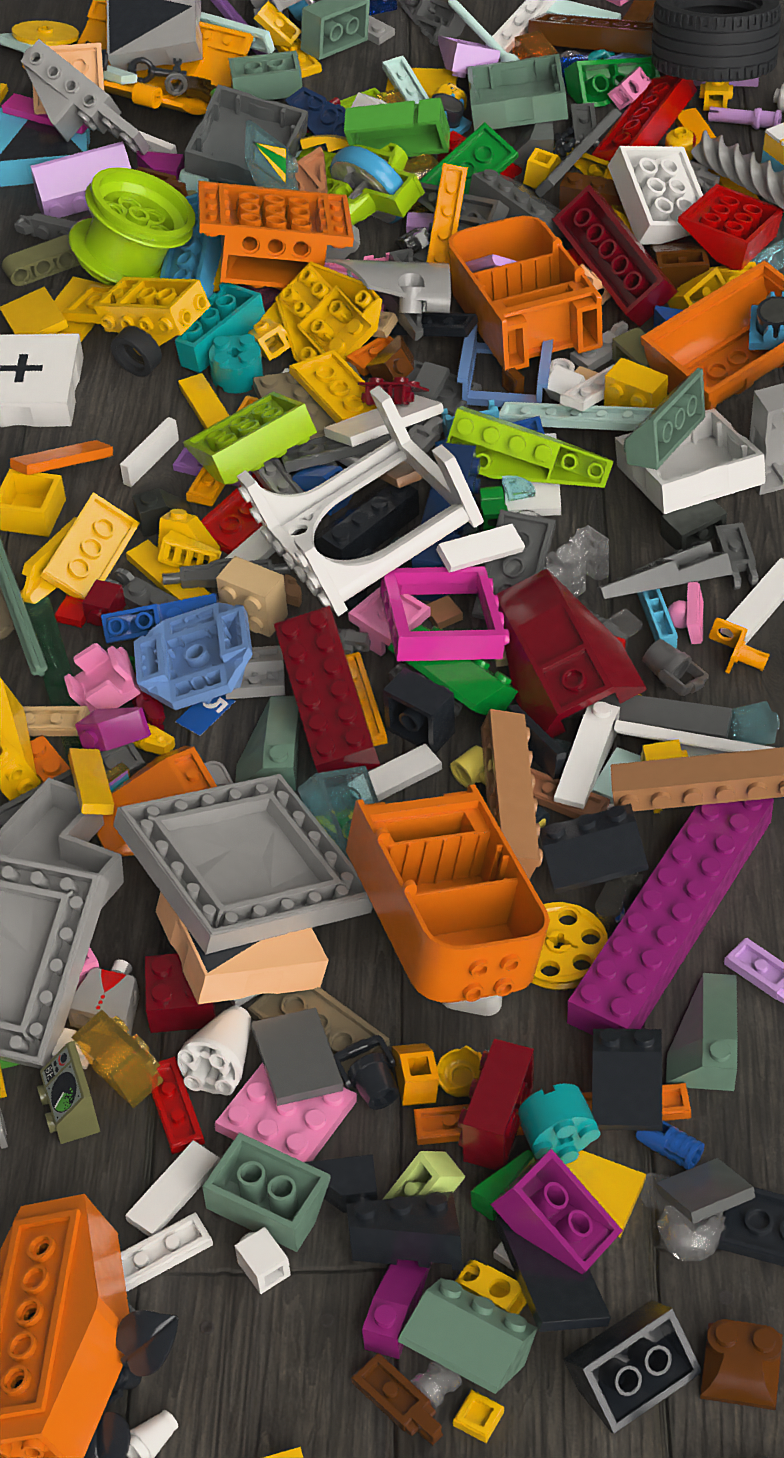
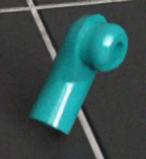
[584,49,615,61]

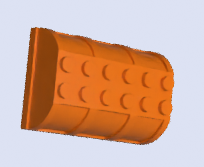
[641,260,784,411]

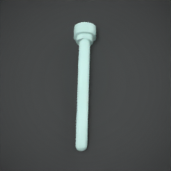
[448,0,520,62]

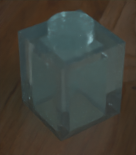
[730,701,780,745]

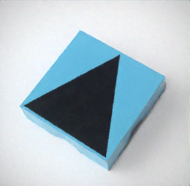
[0,108,90,187]

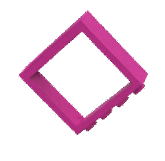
[380,566,509,661]

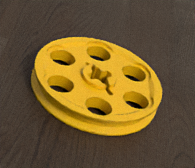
[531,902,608,990]

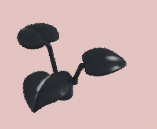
[84,1310,179,1458]

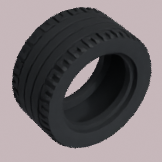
[651,0,781,82]

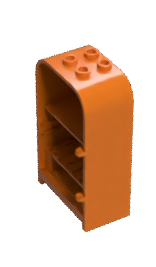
[448,216,603,371]
[346,784,550,1003]

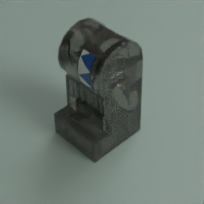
[595,873,645,933]

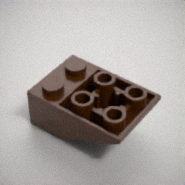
[648,239,710,289]

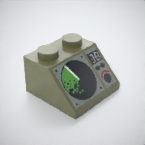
[37,1041,100,1144]

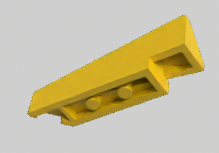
[20,517,77,604]

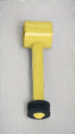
[450,745,550,828]

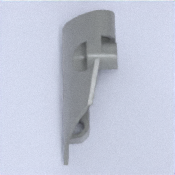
[326,259,451,314]

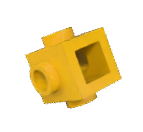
[699,81,733,111]
[248,319,291,361]

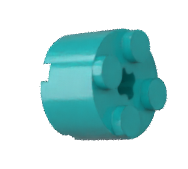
[209,334,263,394]
[518,1083,600,1164]

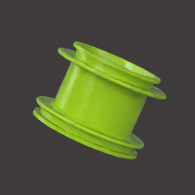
[68,167,196,285]

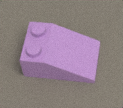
[438,36,501,78]

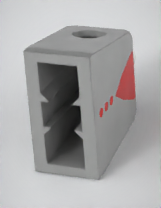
[68,960,139,1039]

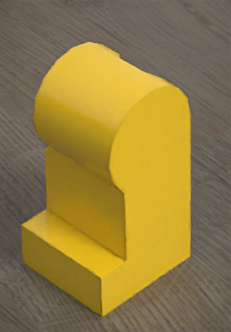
[455,1260,527,1315]

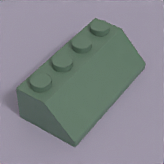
[624,368,705,470]

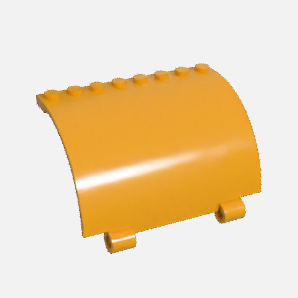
[22,0,254,115]

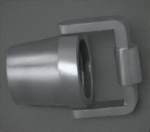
[642,639,709,696]

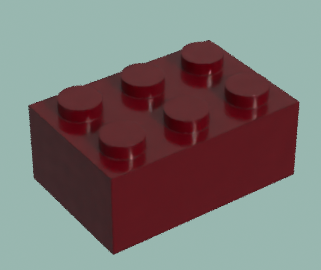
[458,1038,534,1171]

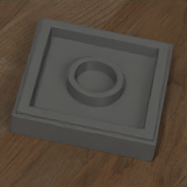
[657,1158,755,1223]

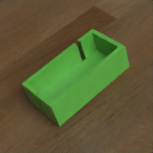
[344,97,450,157]

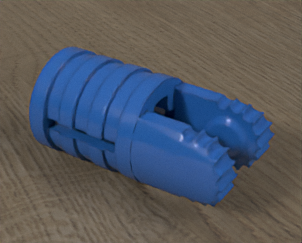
[635,1121,705,1170]

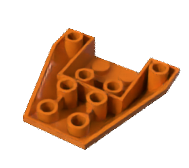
[96,746,218,857]

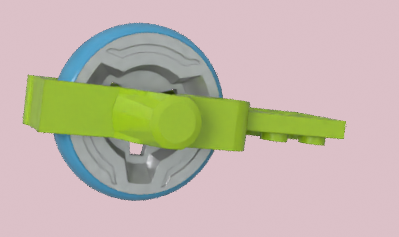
[292,143,425,225]

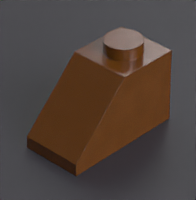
[366,335,414,382]

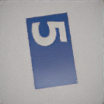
[175,695,235,736]

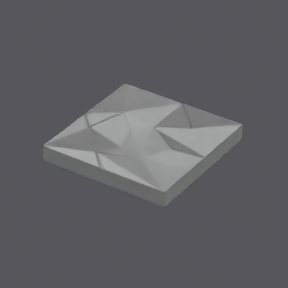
[113,774,373,954]
[0,854,109,1069]

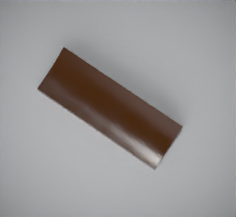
[528,13,653,55]

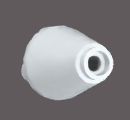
[177,1006,251,1095]

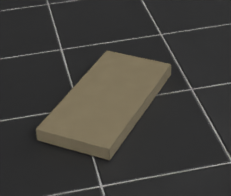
[247,987,390,1088]

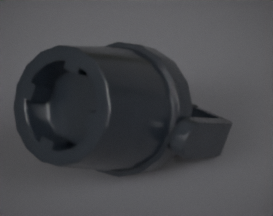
[334,1035,399,1110]

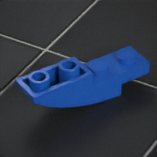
[101,593,219,644]

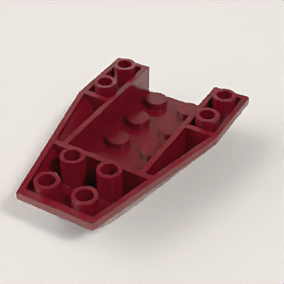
[495,568,647,738]

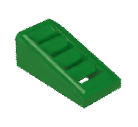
[471,1150,534,1222]

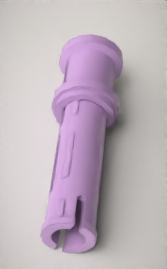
[708,106,782,130]

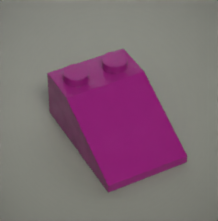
[490,1149,623,1274]

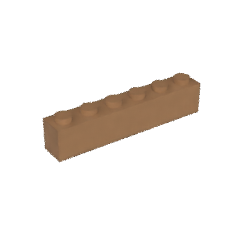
[481,709,543,879]
[611,747,784,812]

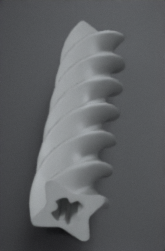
[691,130,784,210]

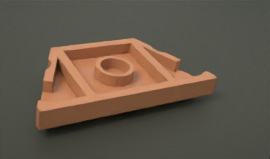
[258,147,328,193]

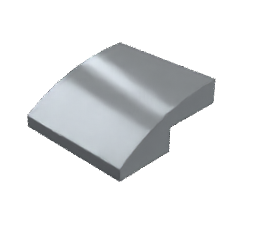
[226,646,285,699]

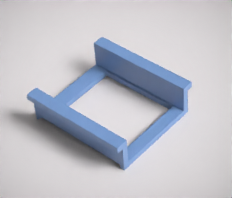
[457,324,554,407]

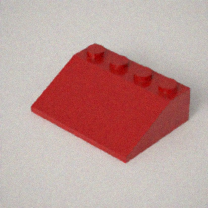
[678,184,784,271]

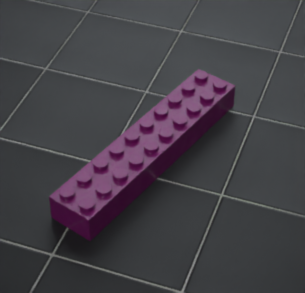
[567,798,774,1035]

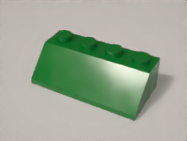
[388,625,518,716]

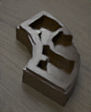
[185,76,217,103]

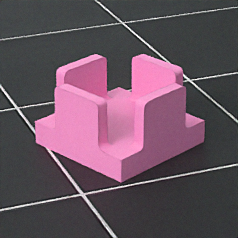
[348,587,431,656]
[64,643,141,713]

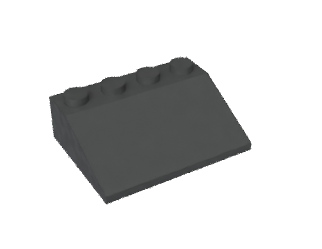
[469,169,565,238]

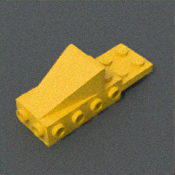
[61,277,210,355]
[0,678,42,801]

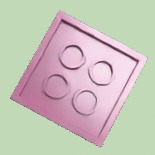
[215,1062,357,1162]

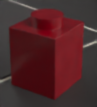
[82,579,126,626]

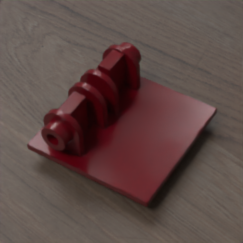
[358,377,429,406]

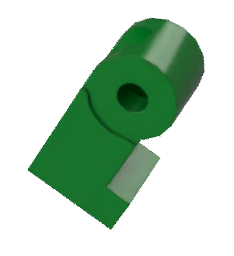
[479,486,508,531]

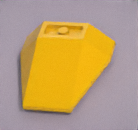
[275,261,382,362]

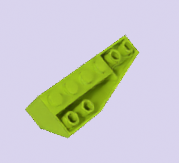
[446,406,614,488]

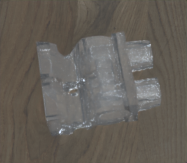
[539,525,609,597]

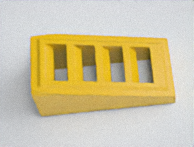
[157,530,222,568]

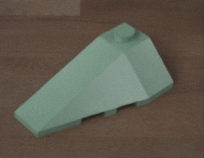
[235,696,300,791]
[666,973,738,1091]

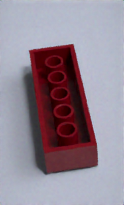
[552,184,679,327]
[274,605,381,784]

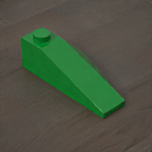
[564,57,660,108]

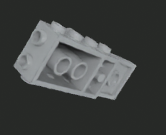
[21,39,150,155]

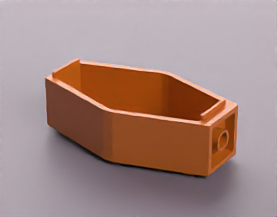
[0,1194,129,1458]

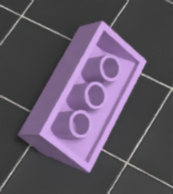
[30,141,132,218]

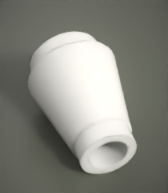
[127,1410,178,1458]

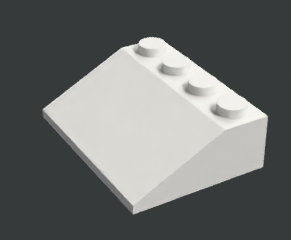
[608,146,703,245]

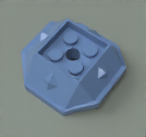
[134,602,253,710]

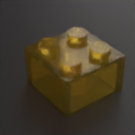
[71,1010,164,1108]

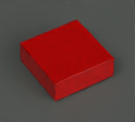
[55,595,86,628]

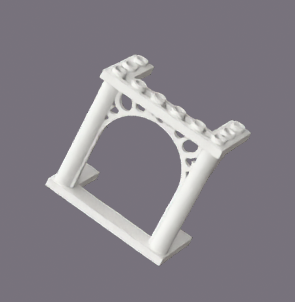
[237,385,484,616]

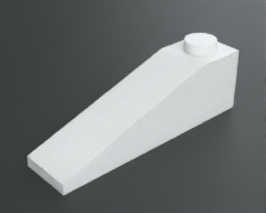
[554,702,620,809]

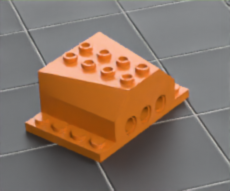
[198,181,354,290]

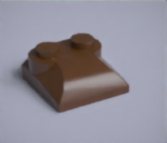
[700,1319,783,1410]

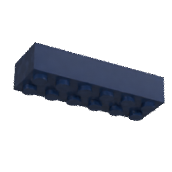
[412,443,481,601]

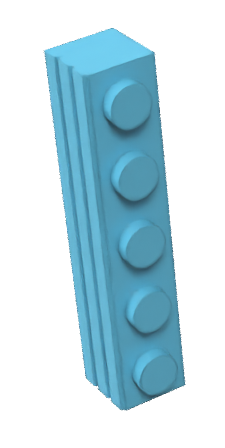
[637,589,678,648]

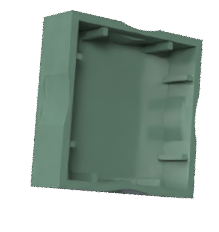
[467,54,568,131]

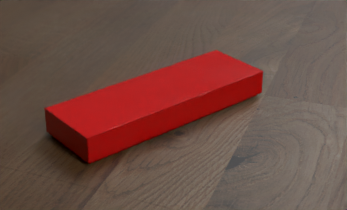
[143,1056,205,1155]

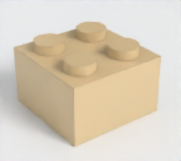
[216,556,288,637]

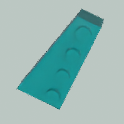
[175,282,265,373]

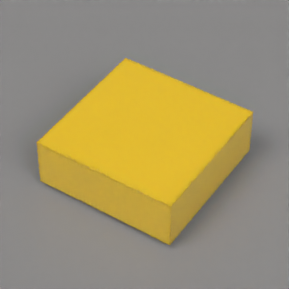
[453,1389,504,1443]

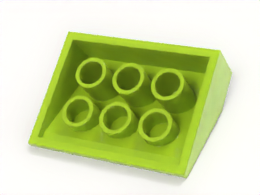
[183,392,317,485]

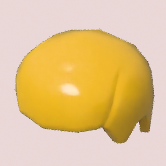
[437,1046,482,1097]

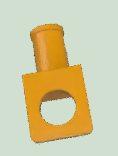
[709,617,770,674]

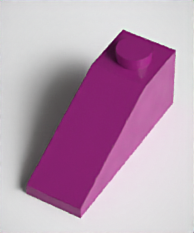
[362,1259,432,1359]

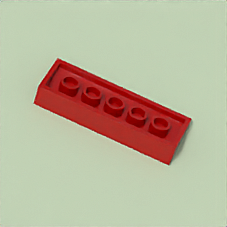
[592,75,697,161]

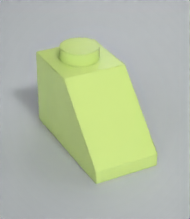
[382,1151,465,1200]

